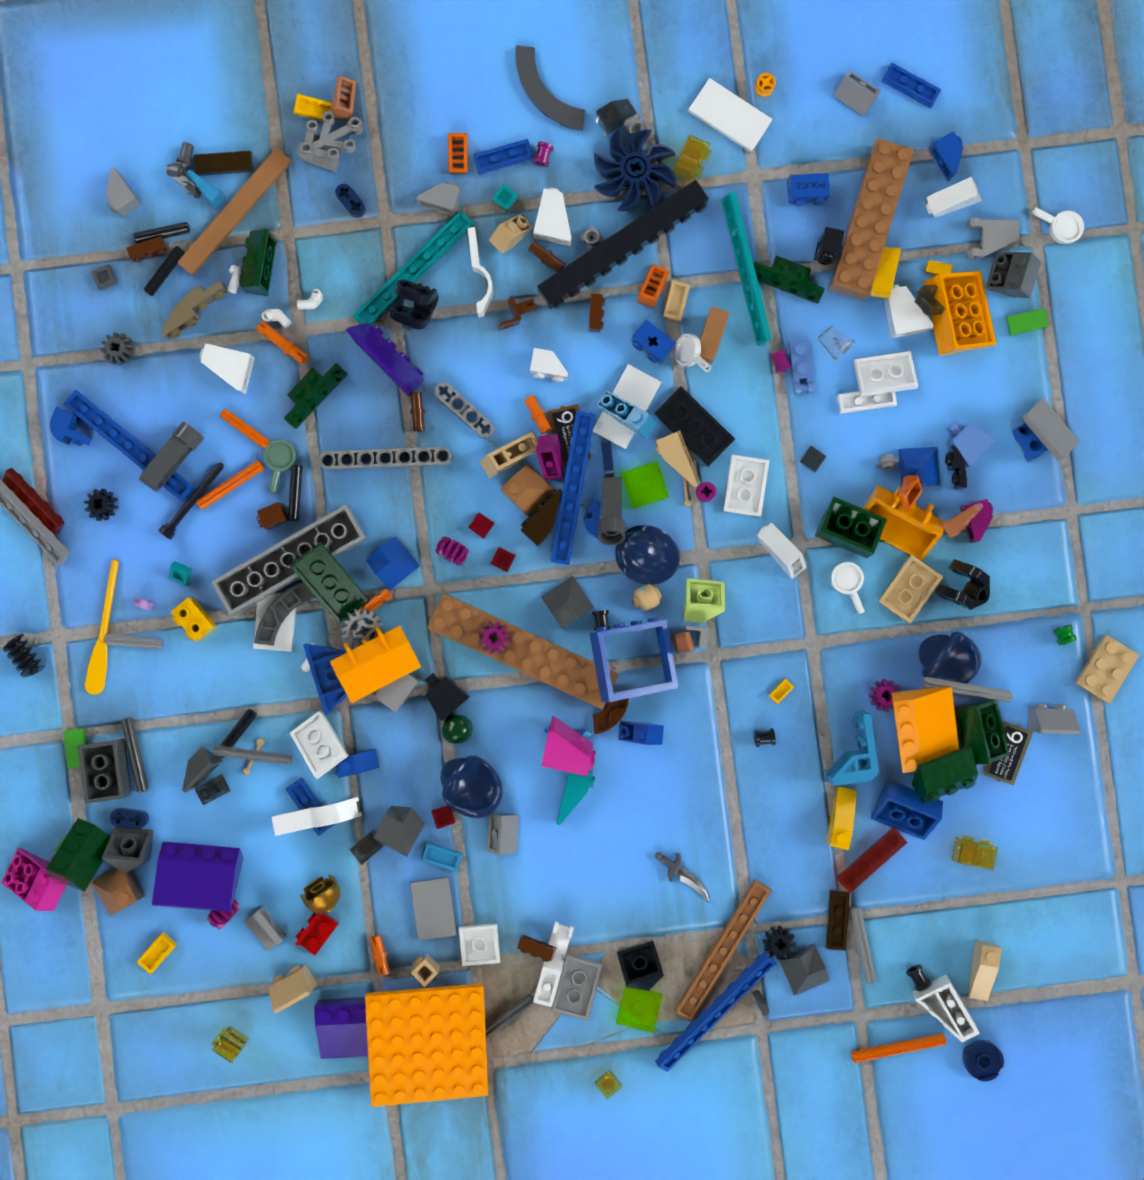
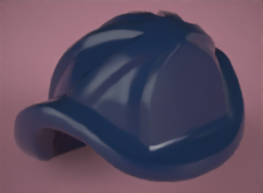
[615,525,680,585]
[919,632,982,684]
[440,755,503,818]

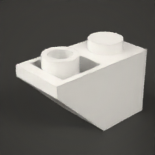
[530,348,568,382]

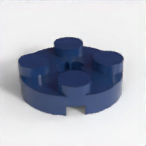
[963,1040,1004,1081]

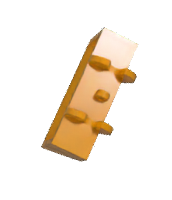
[863,485,945,561]
[330,626,421,703]

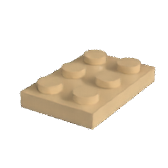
[877,555,943,624]
[1075,635,1139,704]

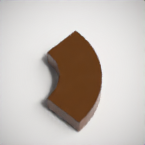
[593,698,629,734]

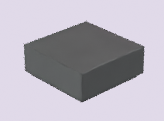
[91,264,118,290]

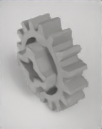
[340,608,383,649]

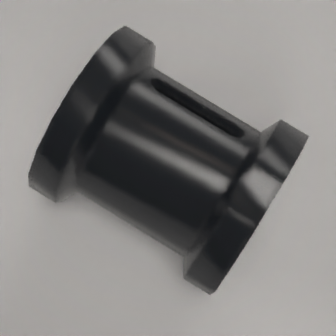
[592,610,611,631]
[753,728,776,747]
[906,964,931,991]

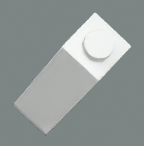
[925,177,982,218]
[533,188,572,247]
[883,285,934,339]
[200,343,255,394]
[757,523,806,579]

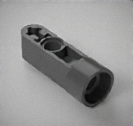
[139,421,204,492]
[598,477,625,545]

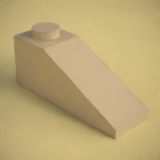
[655,430,701,487]
[480,432,538,478]
[968,940,1002,1001]

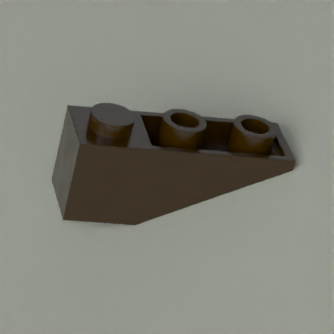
[521,488,562,547]

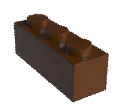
[126,236,168,262]
[589,294,605,333]
[517,935,557,962]

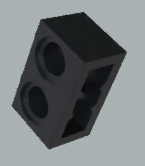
[814,227,845,265]

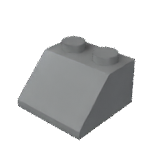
[1027,704,1080,735]

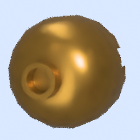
[300,875,341,913]

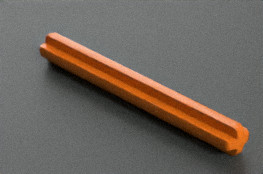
[851,1033,947,1063]

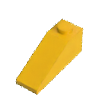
[825,786,857,850]

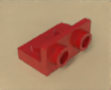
[294,912,339,956]

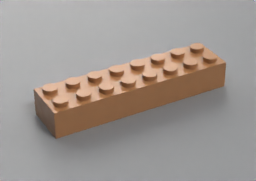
[828,138,914,301]

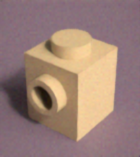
[411,953,441,987]

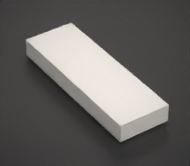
[837,391,897,414]

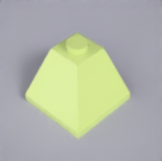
[684,578,725,623]

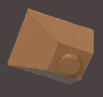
[500,464,554,517]
[92,868,145,916]

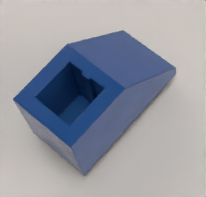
[618,721,664,745]

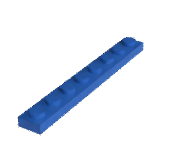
[64,389,195,502]
[551,411,595,565]
[655,952,776,1072]

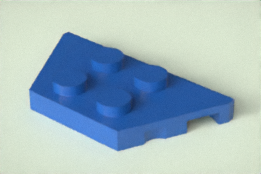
[303,643,347,715]

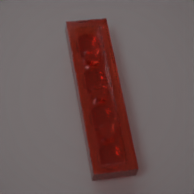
[2,468,65,536]
[836,827,908,893]

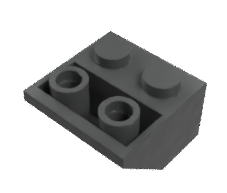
[986,252,1041,298]

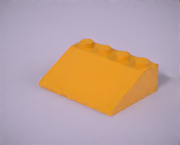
[923,271,997,356]
[891,686,959,773]

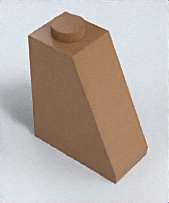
[700,306,730,364]

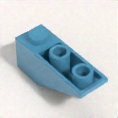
[595,390,657,439]

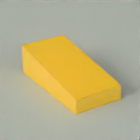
[925,260,953,275]
[768,679,794,704]

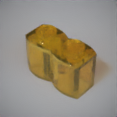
[673,134,712,182]
[952,835,998,870]
[212,1026,249,1063]

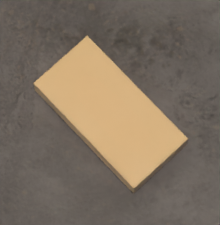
[662,280,690,323]

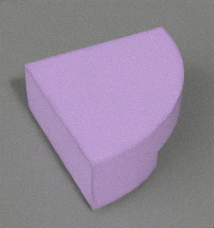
[133,597,155,610]

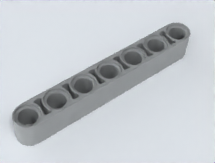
[318,447,453,471]

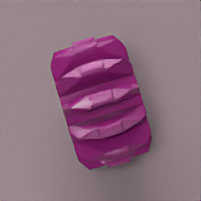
[435,537,469,566]
[478,621,511,654]
[868,679,900,712]
[207,899,240,930]

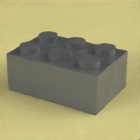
[77,738,131,804]

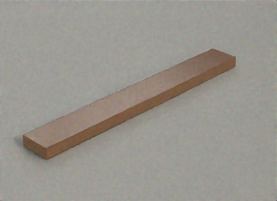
[177,148,292,276]
[674,879,772,1022]

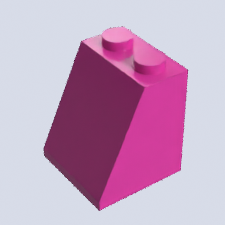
[541,716,596,776]

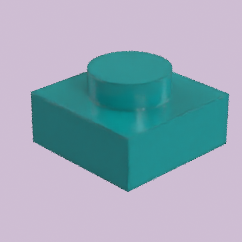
[492,184,518,212]
[169,561,192,586]

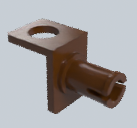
[498,296,536,331]

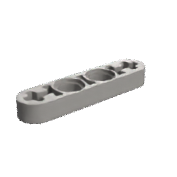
[435,382,495,439]

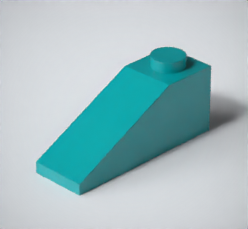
[556,770,595,825]

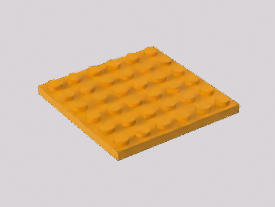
[365,983,488,1107]

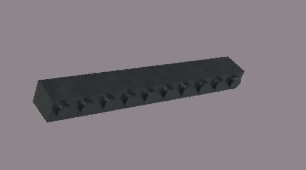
[537,180,709,309]

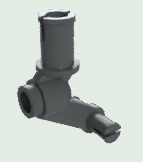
[166,142,201,198]

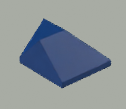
[898,447,940,487]
[366,537,420,590]

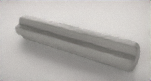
[105,634,163,649]

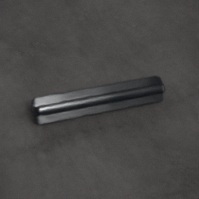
[133,222,190,244]
[144,246,185,296]
[288,465,302,521]
[217,709,257,758]

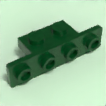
[753,256,825,304]
[284,363,347,429]

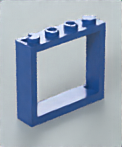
[589,617,679,702]

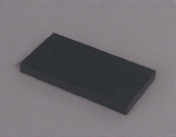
[654,386,735,467]

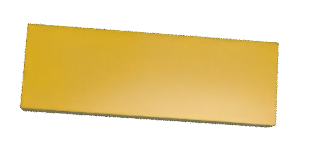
[871,247,901,298]

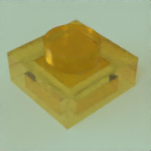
[595,1070,622,1099]

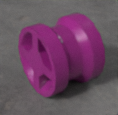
[696,482,716,502]

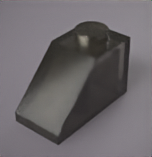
[596,99,636,136]
[350,829,384,865]

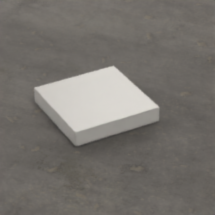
[459,923,501,966]

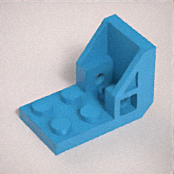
[825,711,879,786]

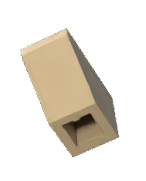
[489,214,533,254]

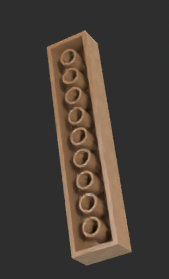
[427,593,619,709]

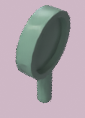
[264,439,297,493]

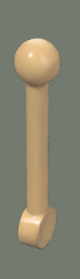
[683,477,691,507]
[243,738,265,775]

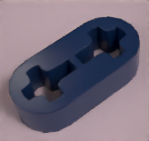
[335,184,366,218]
[601,441,614,477]
[110,808,149,829]

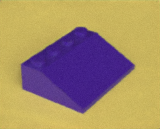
[346,323,424,397]
[152,841,243,912]
[314,997,368,1059]

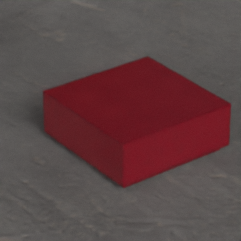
[468,512,495,539]
[491,547,516,572]
[431,805,456,829]

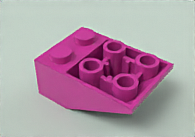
[1,848,66,911]

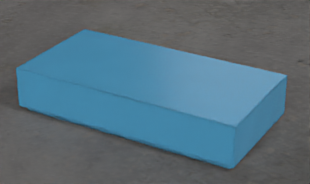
[421,842,463,872]

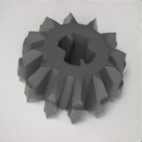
[100,332,136,365]

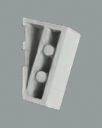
[912,974,980,1042]

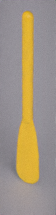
[85,559,119,695]

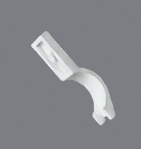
[468,227,493,318]
[271,797,362,836]
[533,921,574,1007]

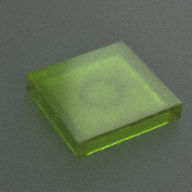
[621,461,669,509]
[616,984,663,1033]

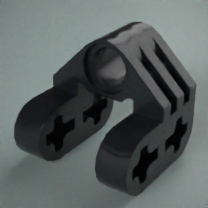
[390,280,439,329]
[935,559,990,610]

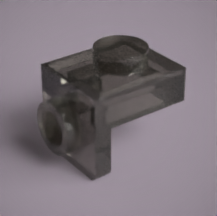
[914,285,945,316]
[195,774,231,805]

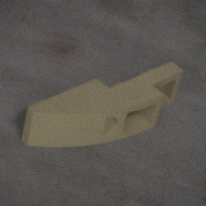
[162,281,229,340]

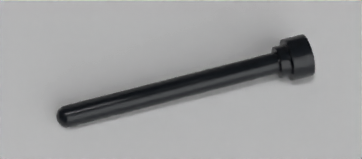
[158,463,224,540]

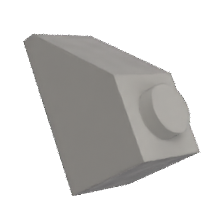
[106,167,141,217]
[416,182,461,216]

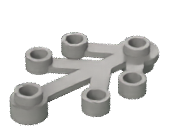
[297,112,363,162]

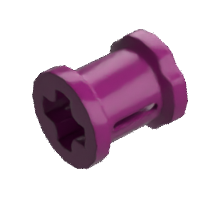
[533,142,554,167]
[770,350,792,374]

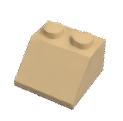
[268,964,317,1014]

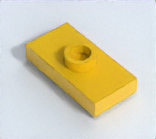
[293,93,332,122]
[137,932,178,975]

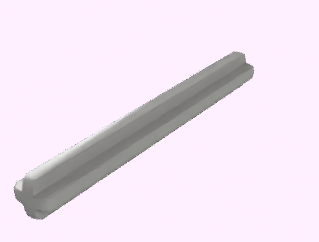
[922,677,1013,702]

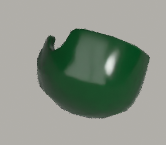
[441,715,473,744]

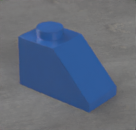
[929,131,963,181]
[336,749,379,778]

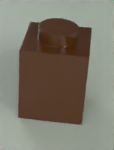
[257,502,289,530]

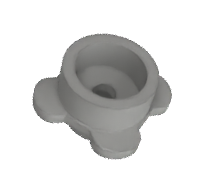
[623,113,643,134]
[580,227,603,250]
[877,454,898,470]

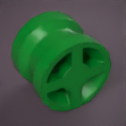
[1053,624,1077,645]

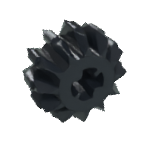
[84,488,119,521]
[762,925,796,960]

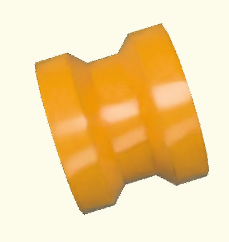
[755,73,776,97]

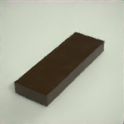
[194,151,253,176]
[825,890,850,951]

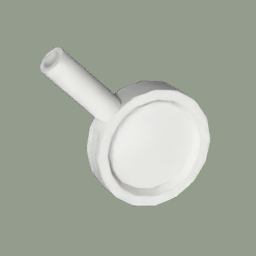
[1031,207,1084,245]
[674,333,711,372]
[830,562,865,614]

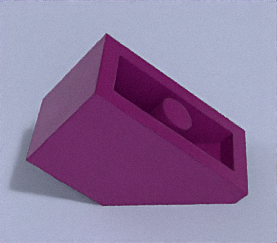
[536,434,564,480]
[960,499,993,543]

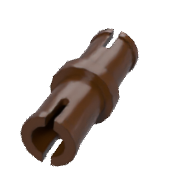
[528,241,566,272]
[410,392,425,431]

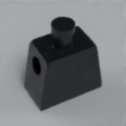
[425,673,471,721]

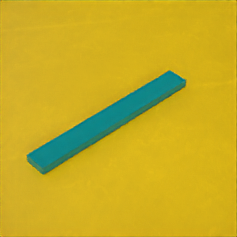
[721,192,772,346]
[352,210,474,325]

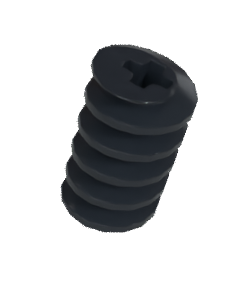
[3,634,45,678]

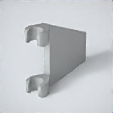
[967,218,1019,259]

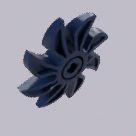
[594,130,676,212]

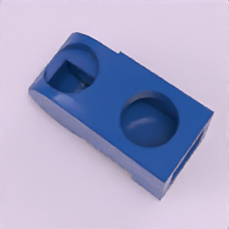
[1012,423,1048,462]

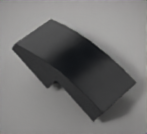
[945,448,967,490]

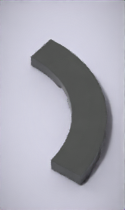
[516,45,585,131]
[254,582,316,646]

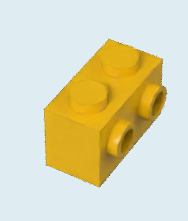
[171,597,218,642]

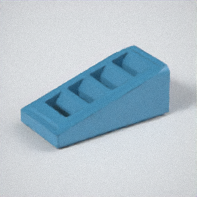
[187,170,225,209]

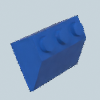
[871,780,943,840]

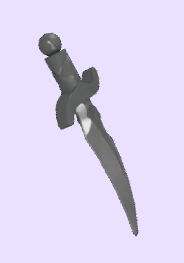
[655,852,710,902]

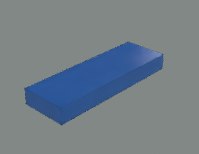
[881,63,942,108]
[473,139,533,175]
[286,777,335,836]

